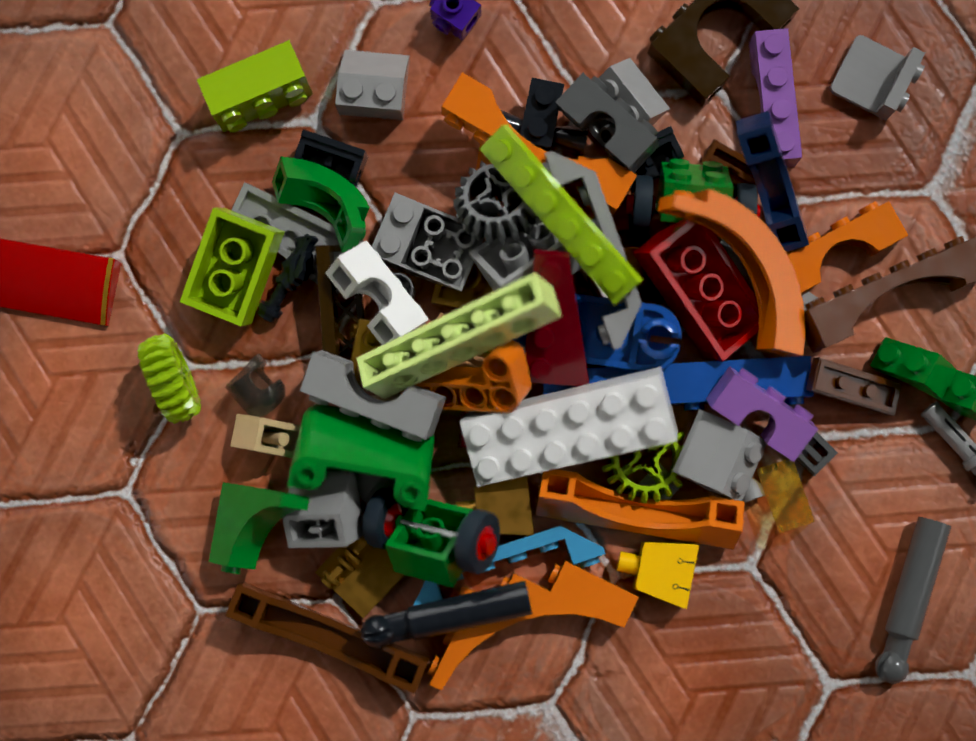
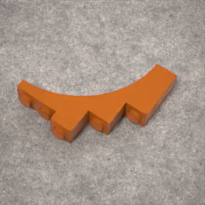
[427,560,639,691]

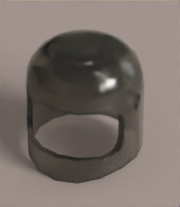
[225,354,286,417]

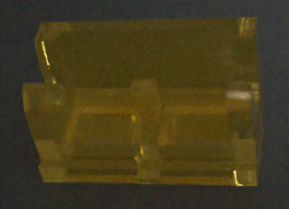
[757,458,815,533]

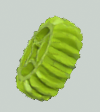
[138,333,201,424]
[602,432,685,503]

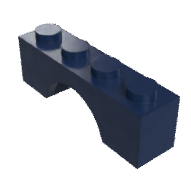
[736,110,809,252]

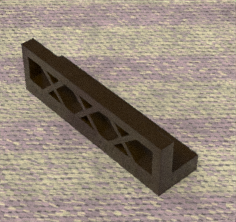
[316,244,364,357]

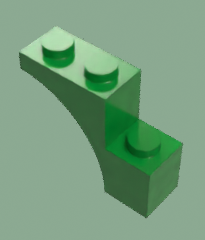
[870,337,976,420]

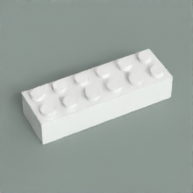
[460,367,678,487]

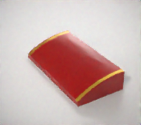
[0,238,121,327]

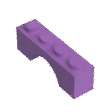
[749,28,802,167]

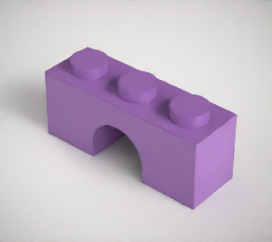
[706,366,818,462]

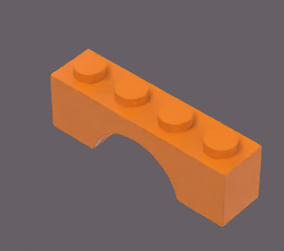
[786,201,908,294]

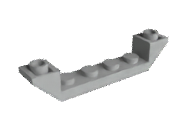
[542,151,642,350]

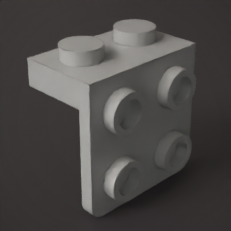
[830,35,925,120]

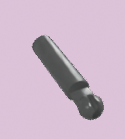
[875,517,951,684]

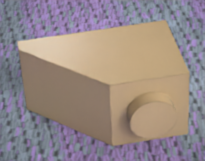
[230,414,300,458]

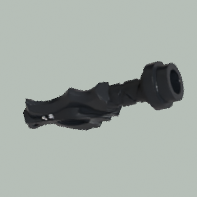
[257,234,318,323]

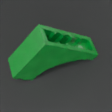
[209,482,310,574]

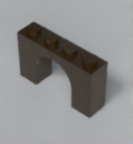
[648,0,800,107]

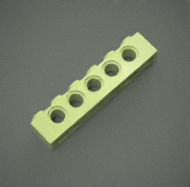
[356,273,562,399]

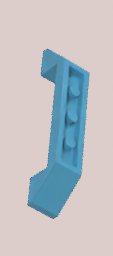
[413,525,605,606]

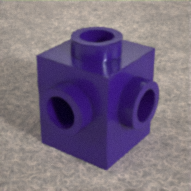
[429,0,482,41]

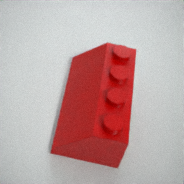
[633,219,759,361]

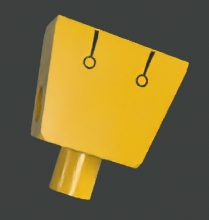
[616,542,699,609]

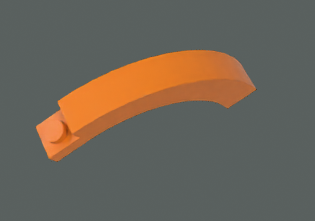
[657,189,805,356]

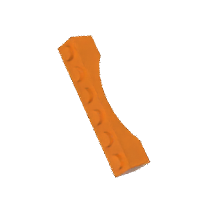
[441,72,637,215]
[535,469,745,550]

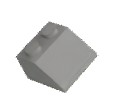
[335,50,410,120]
[672,409,766,501]

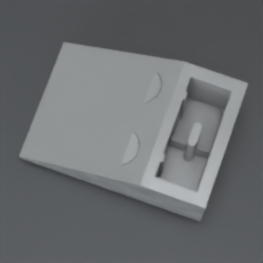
[372,193,484,292]

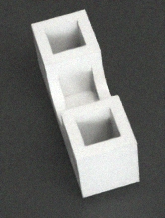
[325,240,429,345]

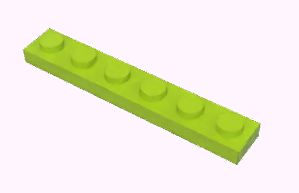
[480,124,643,305]

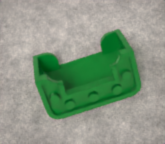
[287,404,434,511]

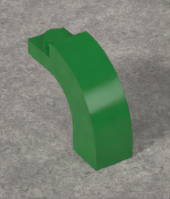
[272,156,370,253]

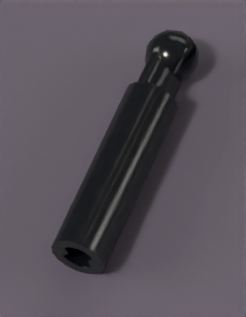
[361,581,533,648]

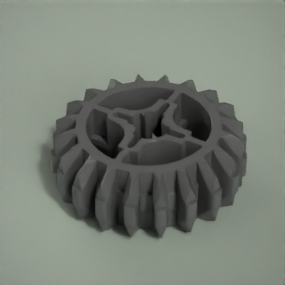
[453,160,539,246]

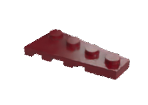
[525,249,589,386]

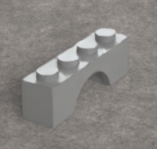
[300,350,446,441]

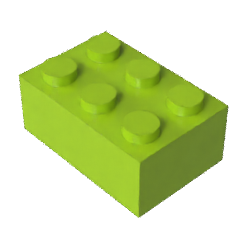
[196,40,313,132]
[180,208,285,327]

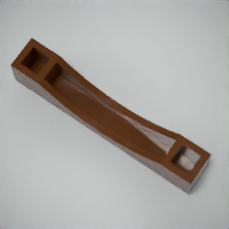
[225,582,430,694]

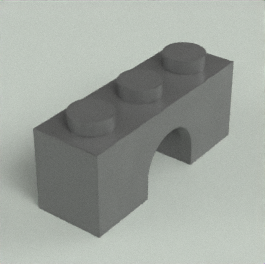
[555,73,659,173]

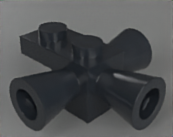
[501,78,589,157]

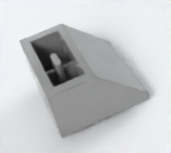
[589,58,670,157]
[282,469,363,548]

